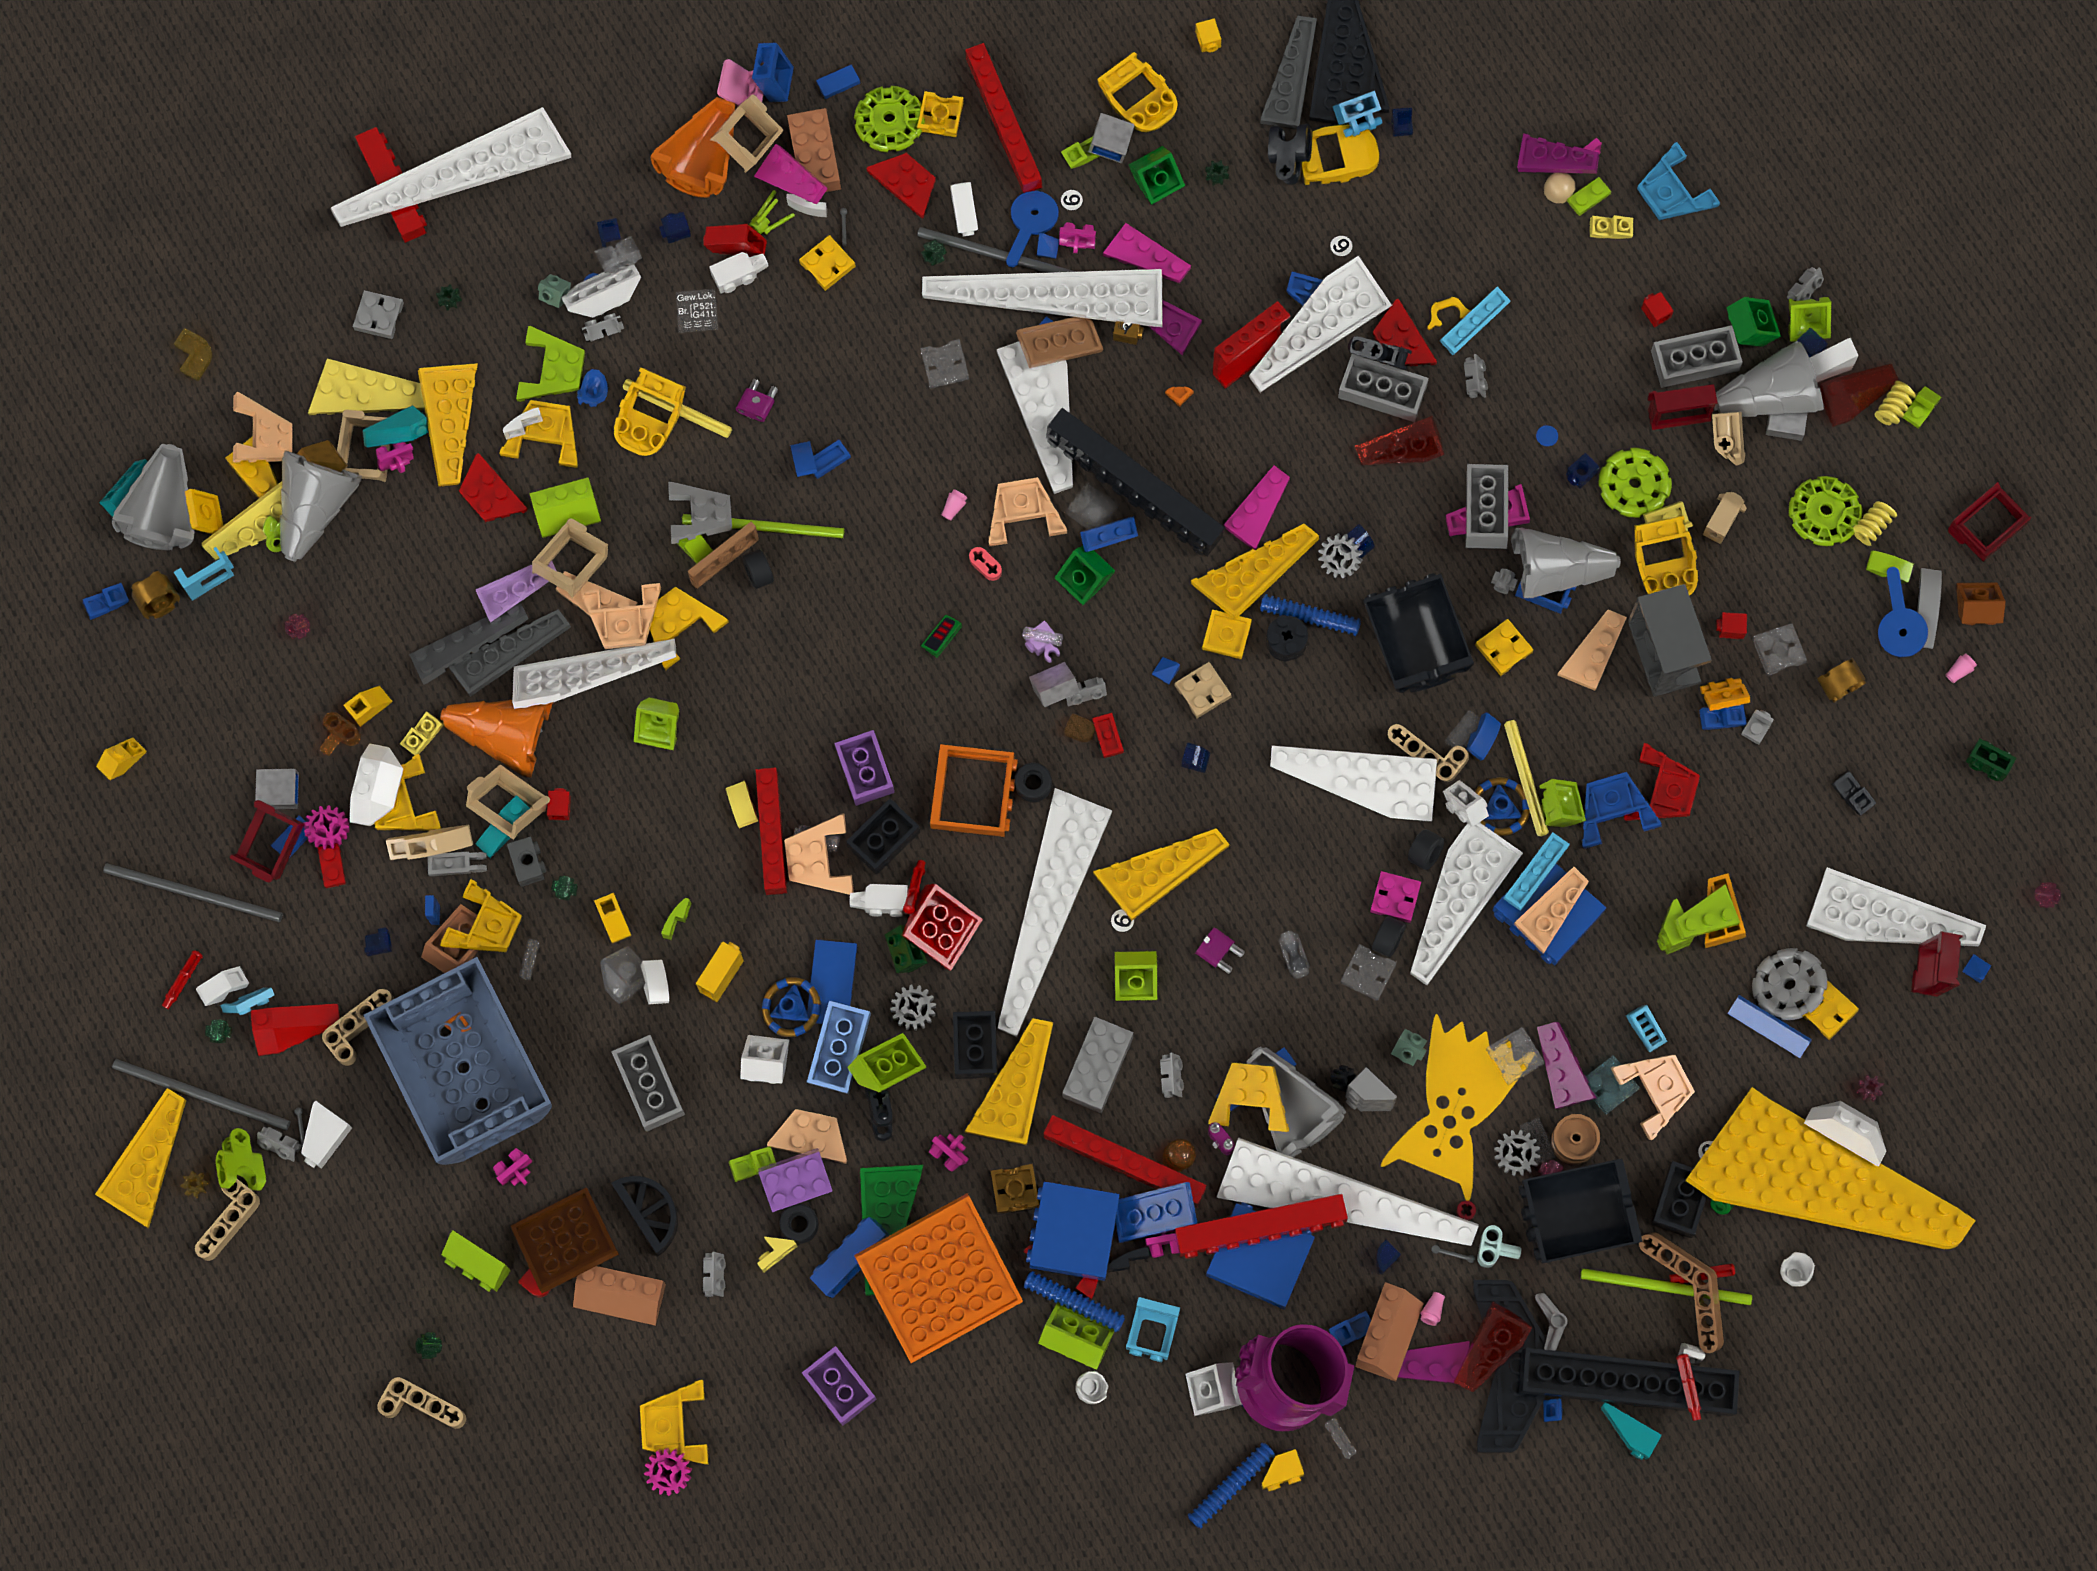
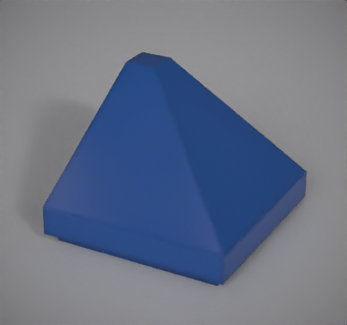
[1037,233,1059,259]
[1152,657,1180,684]
[1962,954,1991,983]

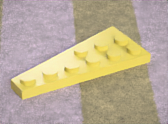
[308,359,425,415]
[202,481,282,560]

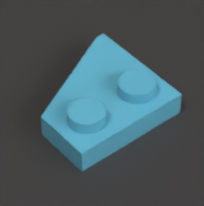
[220,988,274,1015]

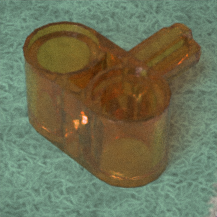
[320,712,361,756]

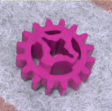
[304,805,350,849]
[644,1447,692,1496]

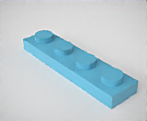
[1439,286,1511,355]
[1504,832,1570,911]

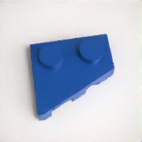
[1286,271,1323,307]

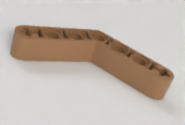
[1639,1232,1724,1353]

